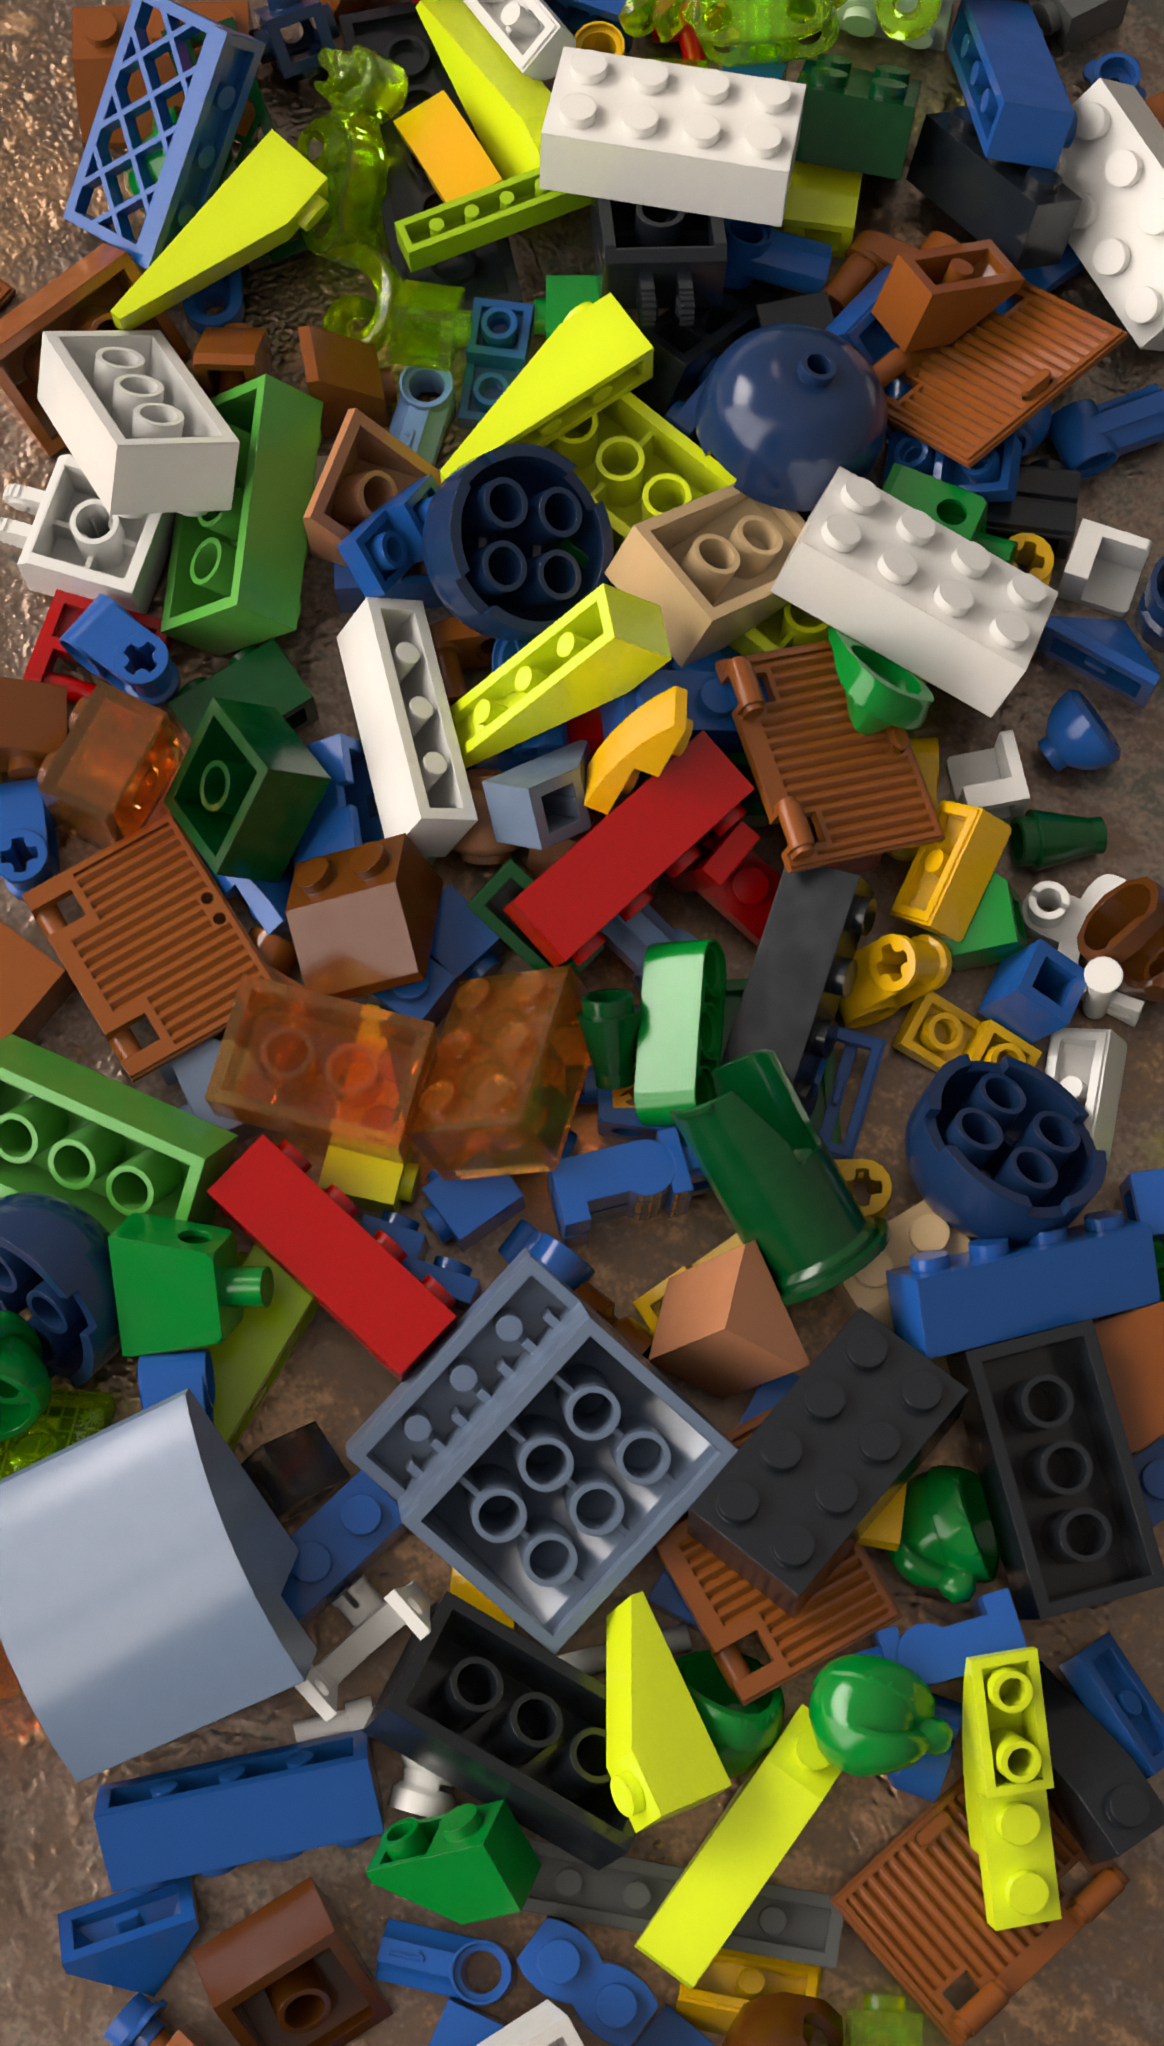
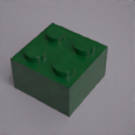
[795,54,922,180]
[163,697,331,883]

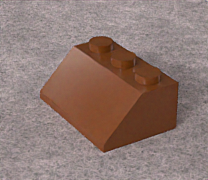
[72,0,258,150]
[0,243,191,457]

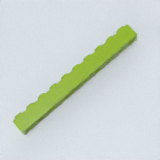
[394,167,592,273]

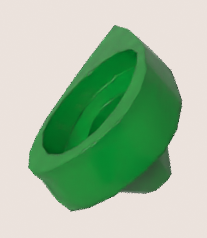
[827,626,934,736]

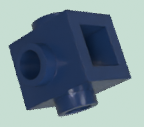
[251,0,339,80]

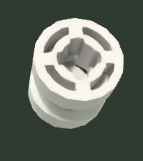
[387,1754,458,1818]

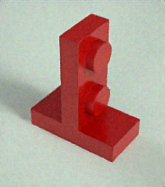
[662,820,781,947]

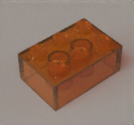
[406,965,591,1181]
[205,973,439,1165]

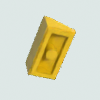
[889,799,1012,942]
[674,1948,823,2046]

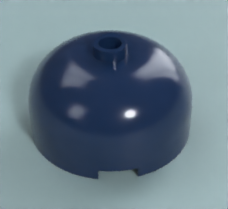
[695,323,888,511]
[422,443,614,641]
[904,1054,1107,1246]
[0,1192,122,1387]

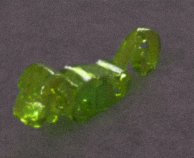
[618,0,942,67]
[296,44,408,353]

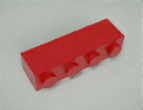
[503,730,755,967]
[207,1134,457,1382]

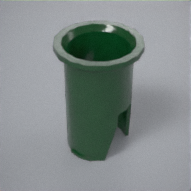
[669,1048,892,1306]

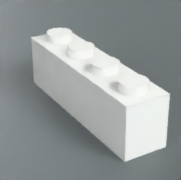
[336,597,478,857]

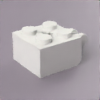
[0,454,176,614]

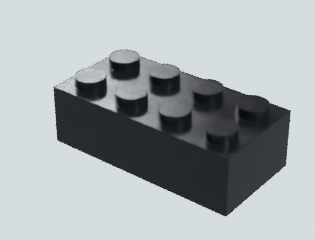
[687,1307,969,1619]
[946,1319,1164,1620]
[362,1591,637,1871]

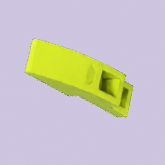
[962,1646,1062,1931]

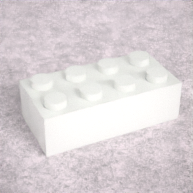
[539,46,807,227]
[1053,78,1164,351]
[37,330,240,519]
[770,466,1059,718]

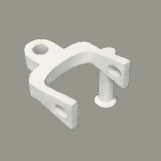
[1022,874,1145,1028]
[294,1573,432,1723]

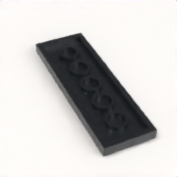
[339,2,523,335]

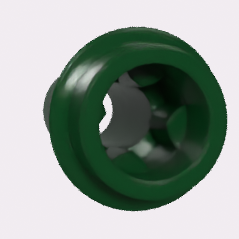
[1009,809,1107,872]
[576,988,641,1090]

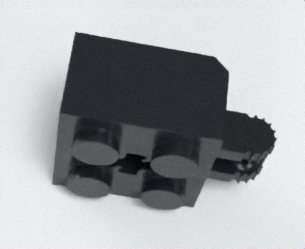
[590,197,727,327]

